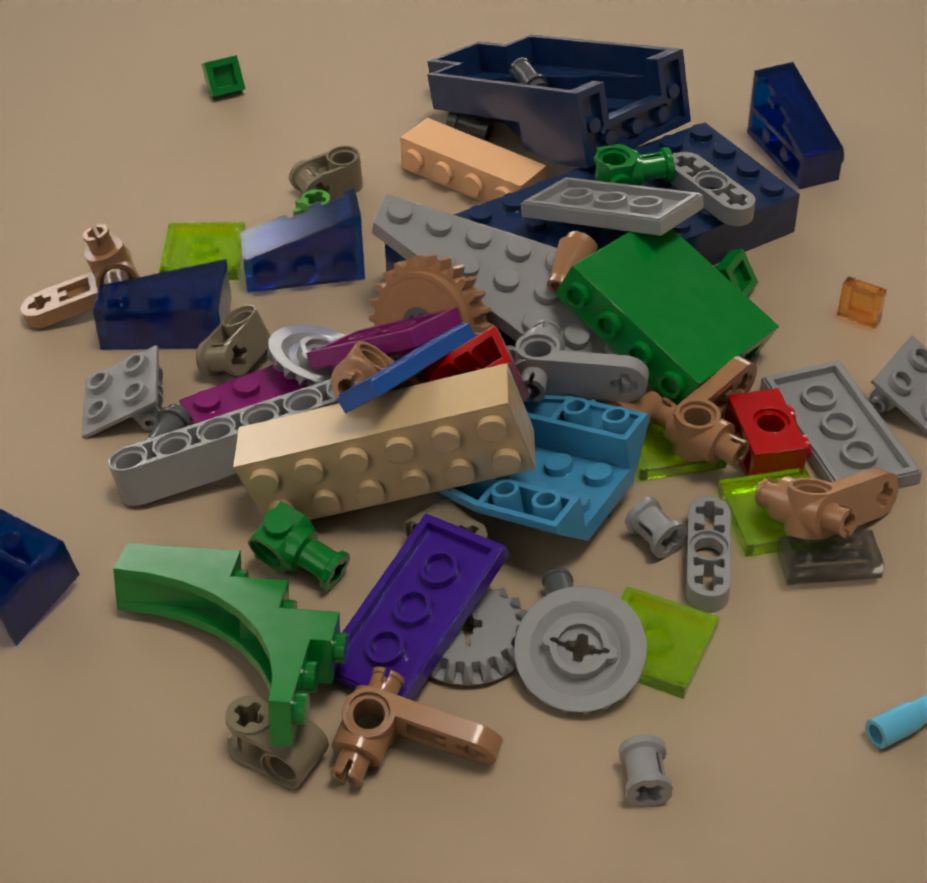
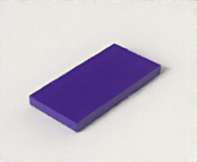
[333,513,509,700]

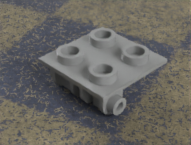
[869,335,927,434]
[82,345,163,439]

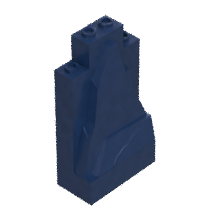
[427,35,691,169]

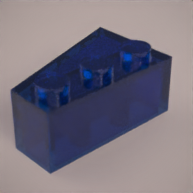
[747,62,844,189]
[240,187,365,293]
[93,259,232,350]
[0,508,80,646]

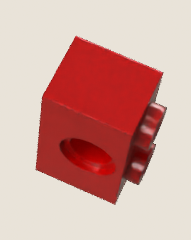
[725,388,811,488]

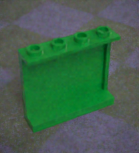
[554,229,779,405]

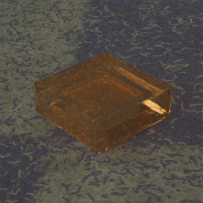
[837,276,887,329]

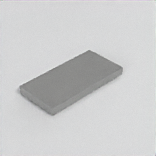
[521,177,704,236]
[760,360,922,489]

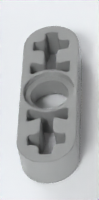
[669,152,756,226]
[685,496,731,613]

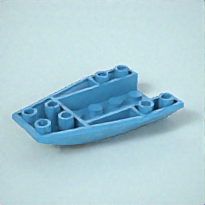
[434,394,649,541]

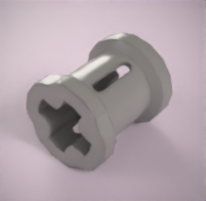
[625,497,687,559]
[618,734,673,807]

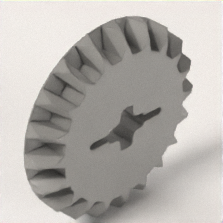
[266,325,345,386]
[430,586,527,686]
[514,586,647,715]

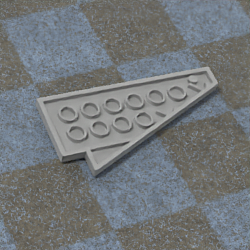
[372,194,662,404]

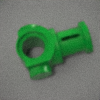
[593,144,675,186]
[248,501,350,591]

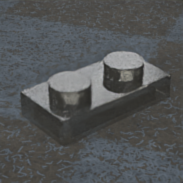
[776,530,885,585]

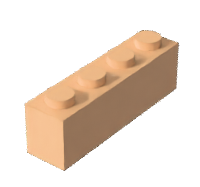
[400,118,547,203]

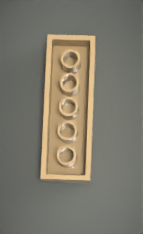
[233,363,536,520]

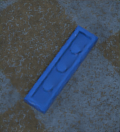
[337,322,476,414]

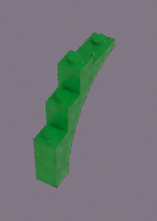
[113,543,349,747]

